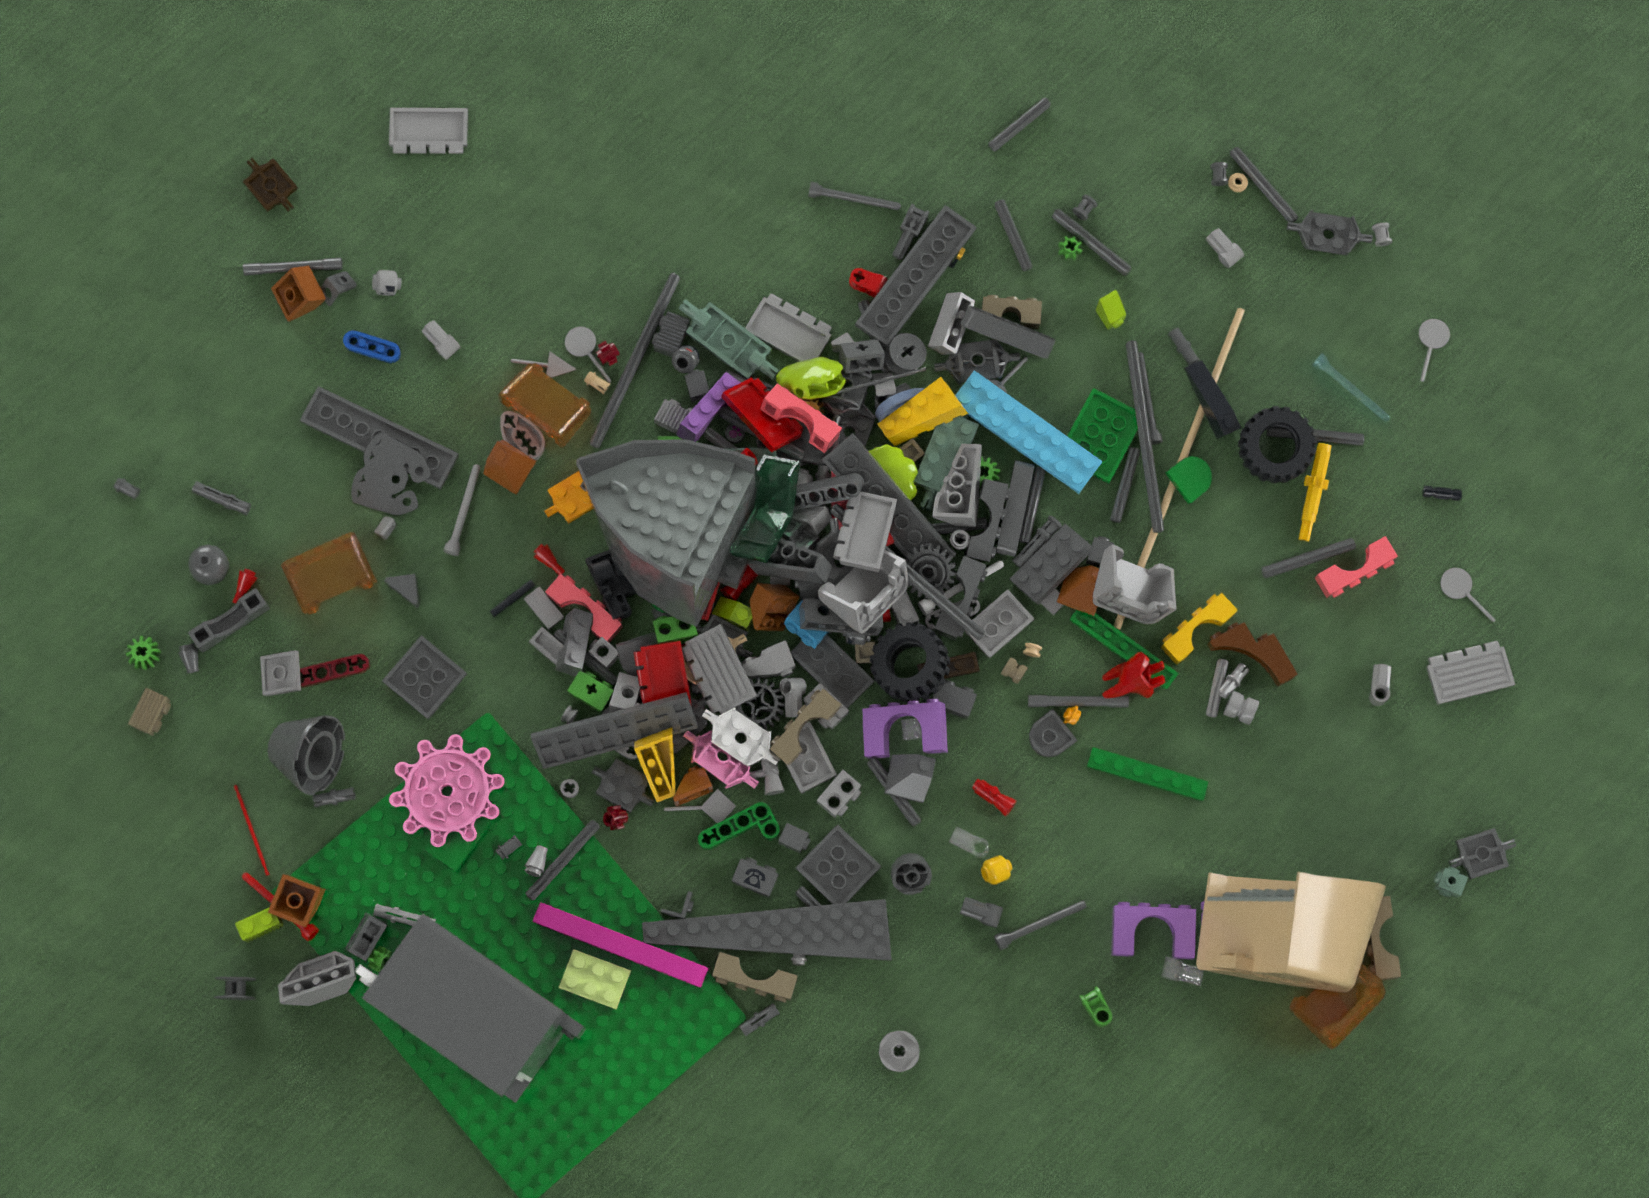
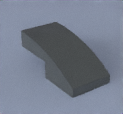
[775,516,820,550]

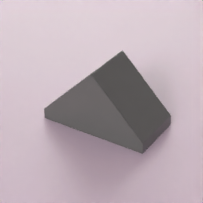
[384,574,420,608]

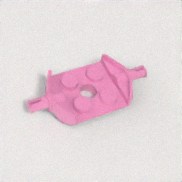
[683,731,759,789]

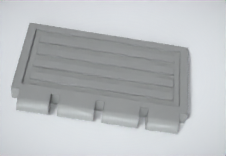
[389,108,468,154]
[745,293,832,362]
[833,491,897,572]
[682,624,757,714]
[1426,641,1515,705]

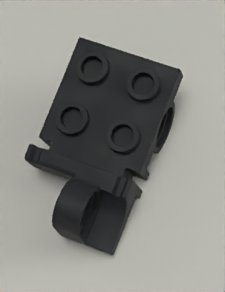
[585,550,637,620]

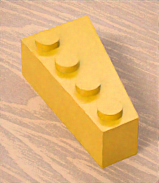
[878,377,968,446]

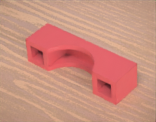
[760,384,842,453]
[1315,536,1398,598]
[545,574,623,643]

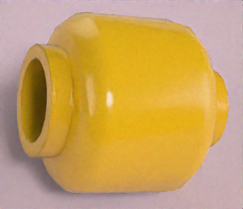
[981,855,1012,885]

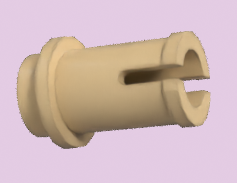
[584,371,610,394]

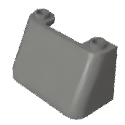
[1093,544,1176,624]
[818,550,909,634]

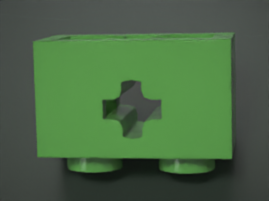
[567,671,614,714]

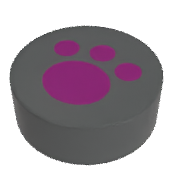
[725,424,745,444]

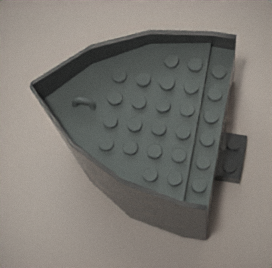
[576,439,756,626]

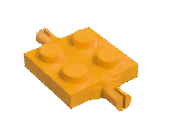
[544,471,594,524]

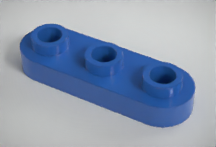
[343,330,401,363]

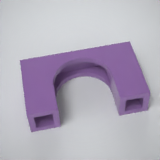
[862,699,948,759]
[1111,902,1196,960]

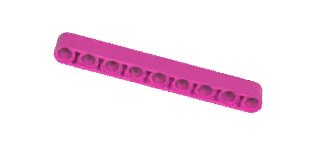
[532,902,709,988]

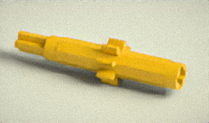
[1298,443,1332,542]

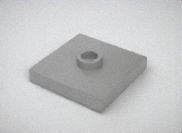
[260,650,301,697]

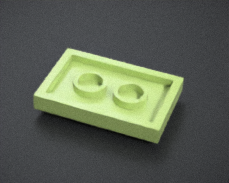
[559,949,631,1010]

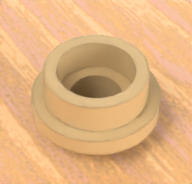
[1228,173,1248,192]

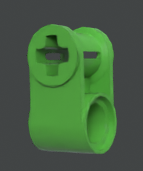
[1079,986,1112,1027]

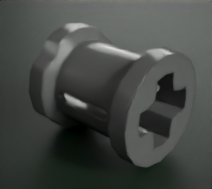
[1210,162,1229,186]
[1072,195,1098,221]

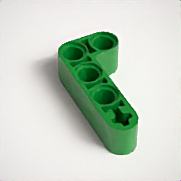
[698,802,780,850]

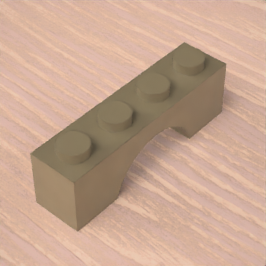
[770,689,843,766]
[1366,896,1401,981]
[712,952,798,1003]

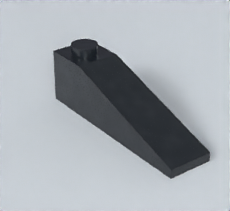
[1184,360,1241,439]

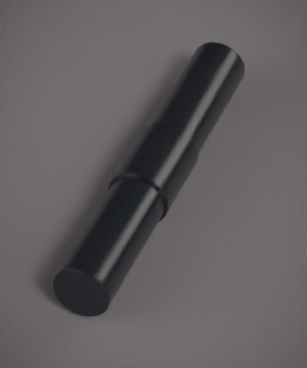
[490,579,535,617]

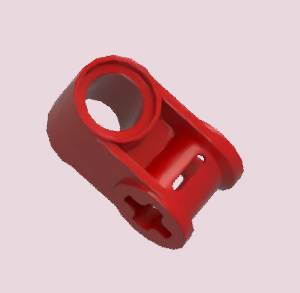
[849,268,888,297]

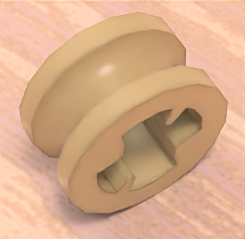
[1023,643,1042,658]

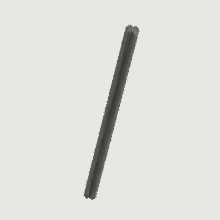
[590,273,680,448]
[1126,341,1164,533]
[830,504,985,640]

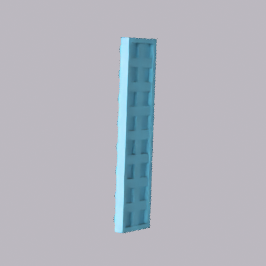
[955,370,1102,494]

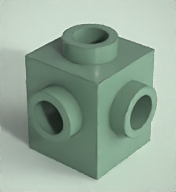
[1433,867,1468,898]

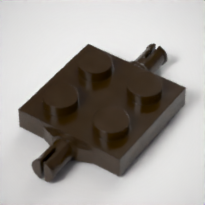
[242,158,298,212]

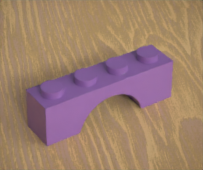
[676,372,741,442]

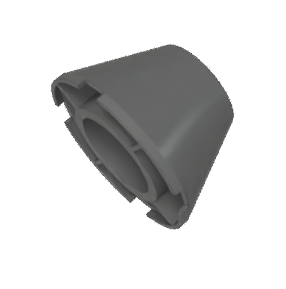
[268,715,345,795]

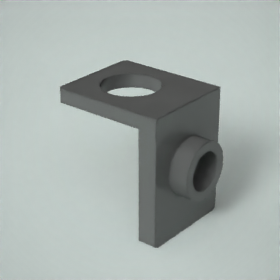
[321,271,357,306]
[661,891,694,919]

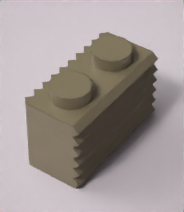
[128,688,171,736]

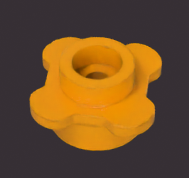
[1063,706,1081,725]

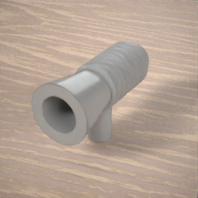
[750,749,784,795]

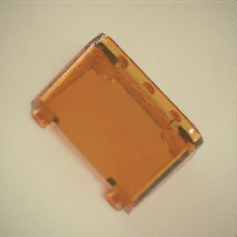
[498,363,592,448]
[281,532,378,614]
[1289,963,1386,1050]

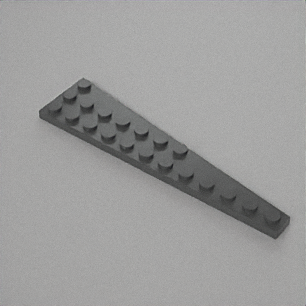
[642,899,892,961]

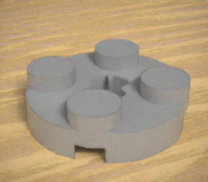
[879,1031,920,1072]

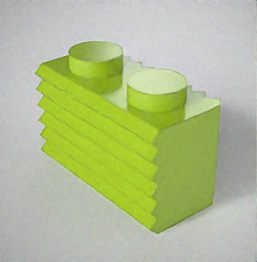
[235,907,283,943]

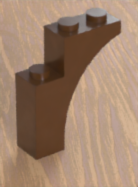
[1207,622,1298,687]

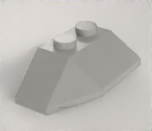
[278,951,356,1006]

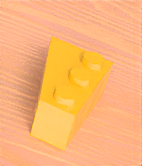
[634,727,676,802]

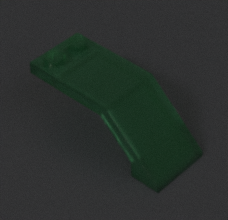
[730,454,800,563]

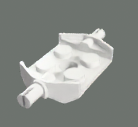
[702,708,780,767]

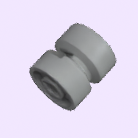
[1223,690,1259,725]

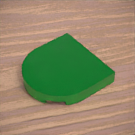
[1165,457,1212,504]

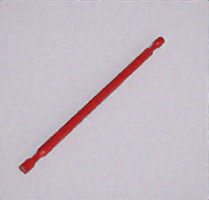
[233,785,270,876]

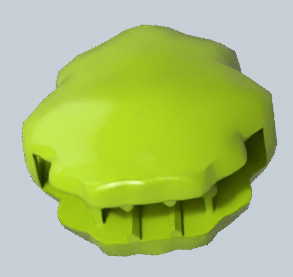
[776,357,846,400]
[869,444,918,500]

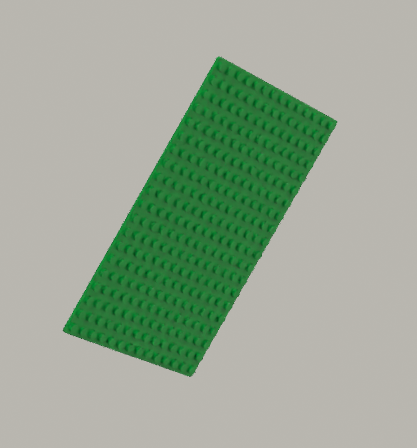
[271,713,746,1198]

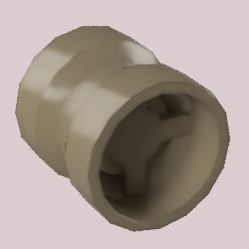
[1001,657,1028,684]

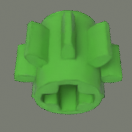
[1058,236,1082,260]
[367,946,392,973]

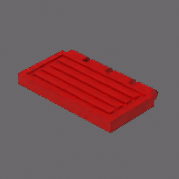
[721,377,804,453]
[633,640,692,706]

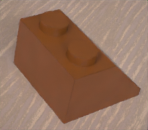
[271,266,326,322]
[268,874,326,927]

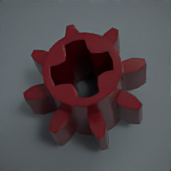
[596,340,620,366]
[603,805,628,831]

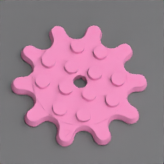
[389,734,505,847]

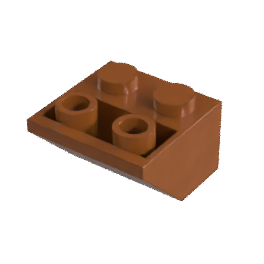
[750,583,799,631]

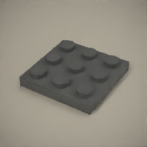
[382,635,468,720]
[795,824,881,904]

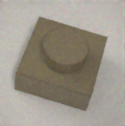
[900,438,925,463]
[855,642,875,664]

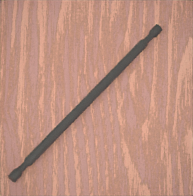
[836,367,926,394]

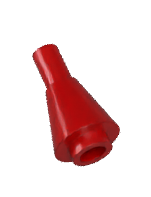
[533,544,565,575]
[232,568,258,604]

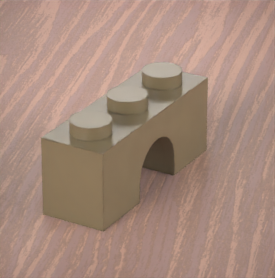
[982,295,1042,329]

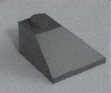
[884,754,936,803]

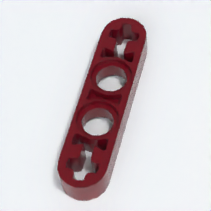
[300,654,370,688]

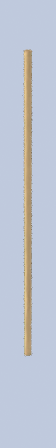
[1113,308,1245,631]

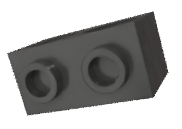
[345,912,387,961]

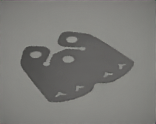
[351,432,431,515]

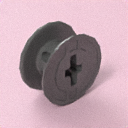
[884,333,927,376]
[214,977,257,1000]

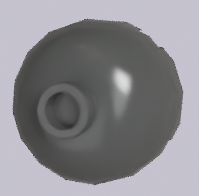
[188,545,229,585]
[891,853,932,895]

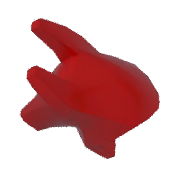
[1102,652,1165,699]

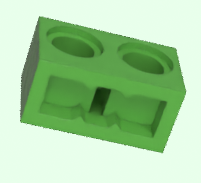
[653,616,698,644]

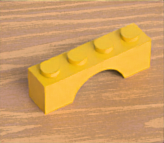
[1161,593,1238,665]

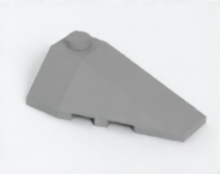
[933,444,982,527]
[742,640,795,679]

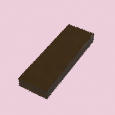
[917,652,980,679]

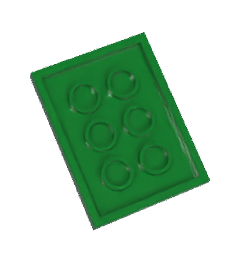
[1067,388,1138,484]

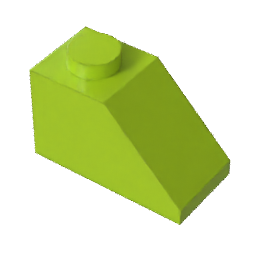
[1095,290,1126,330]
[712,597,753,632]

